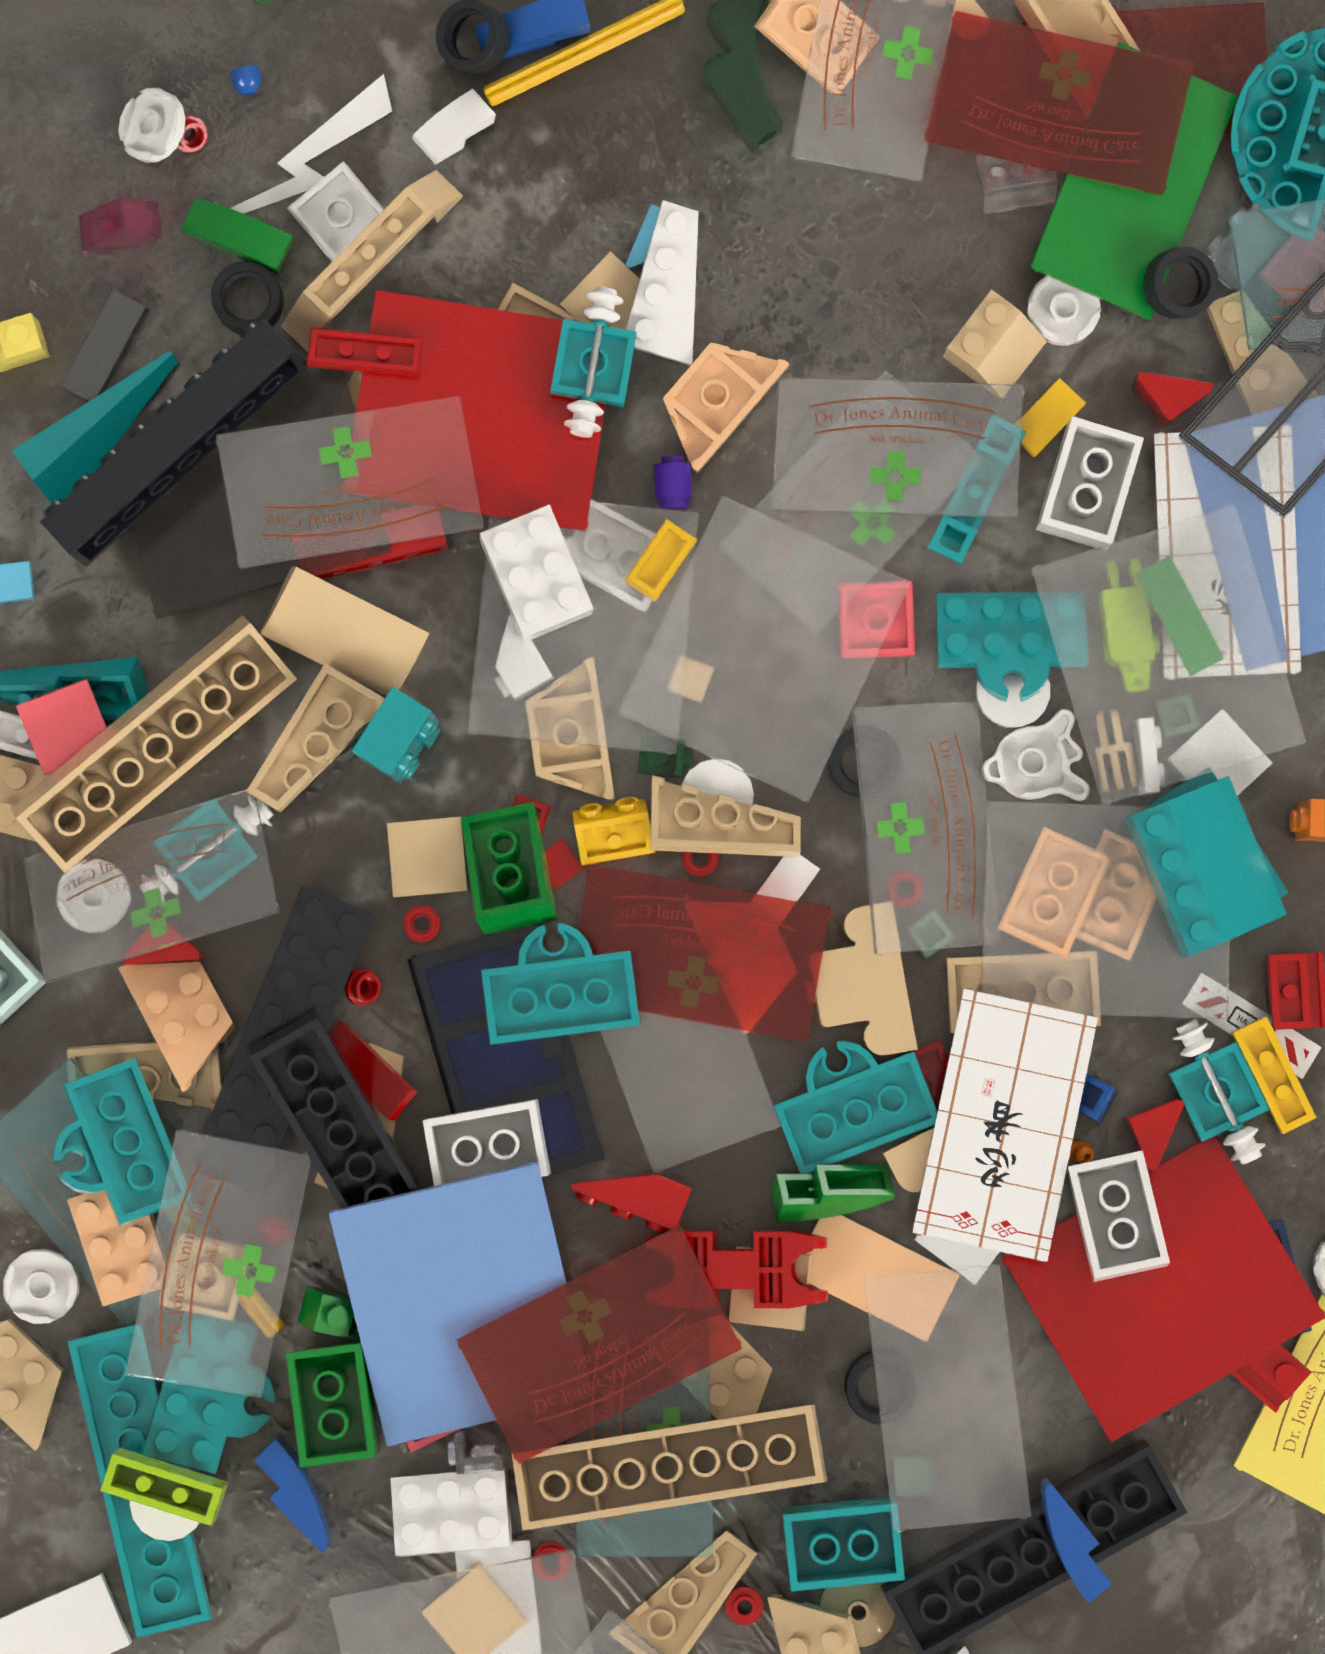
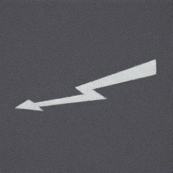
[215,74,392,214]

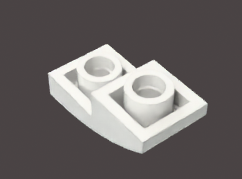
[412,89,496,165]

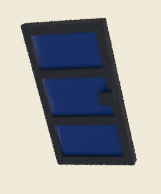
[407,924,605,1177]

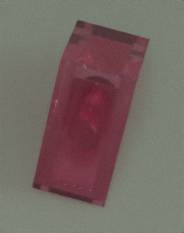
[79,197,162,252]

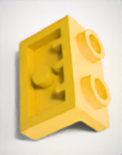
[572,797,655,866]

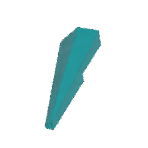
[12,350,180,504]
[0,657,147,727]

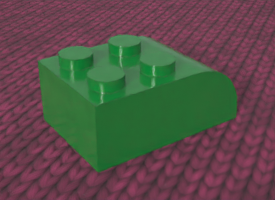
[286,1342,380,1467]

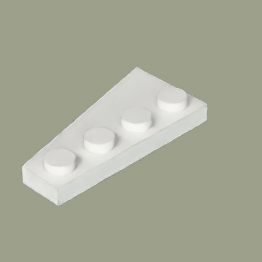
[625,200,698,366]

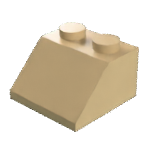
[943,289,1047,401]

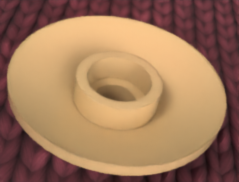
[820,1582,895,1647]

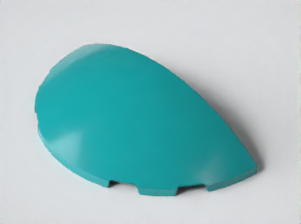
[1231,27,1325,243]

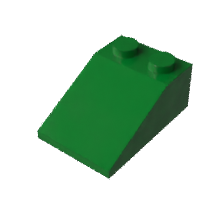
[461,802,558,935]

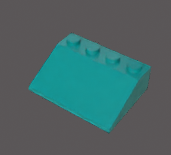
[1124,776,1287,957]

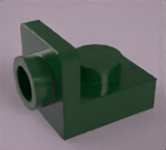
[637,736,692,778]

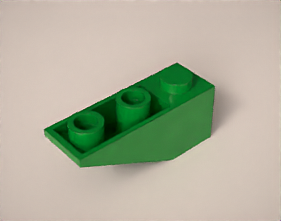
[297,1285,361,1341]

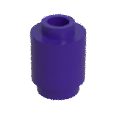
[654,456,692,510]

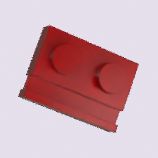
[1266,952,1325,1030]
[1231,1344,1312,1413]

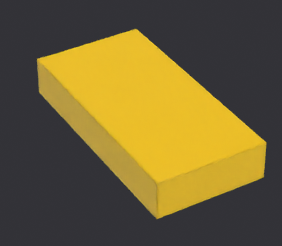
[1014,378,1086,458]
[624,519,697,602]

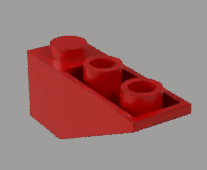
[570,1173,692,1234]

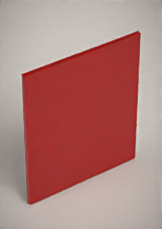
[342,290,606,532]
[1001,1136,1325,1443]

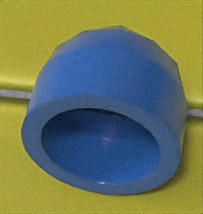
[230,65,261,95]

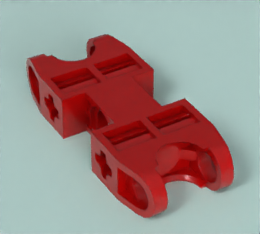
[645,1230,828,1309]

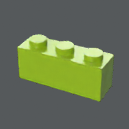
[100,1448,228,1526]

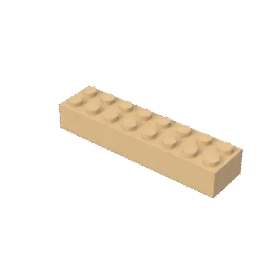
[11,616,297,873]
[512,1405,827,1530]

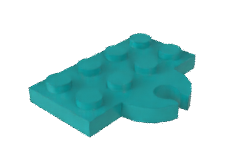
[935,592,1088,702]
[481,923,640,1045]
[774,1040,938,1174]
[52,1058,192,1227]
[142,1310,275,1474]

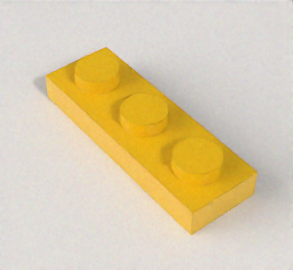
[1231,1016,1317,1134]

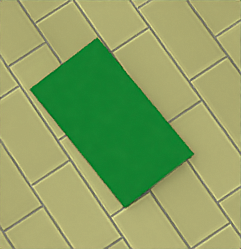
[1029,42,1238,321]

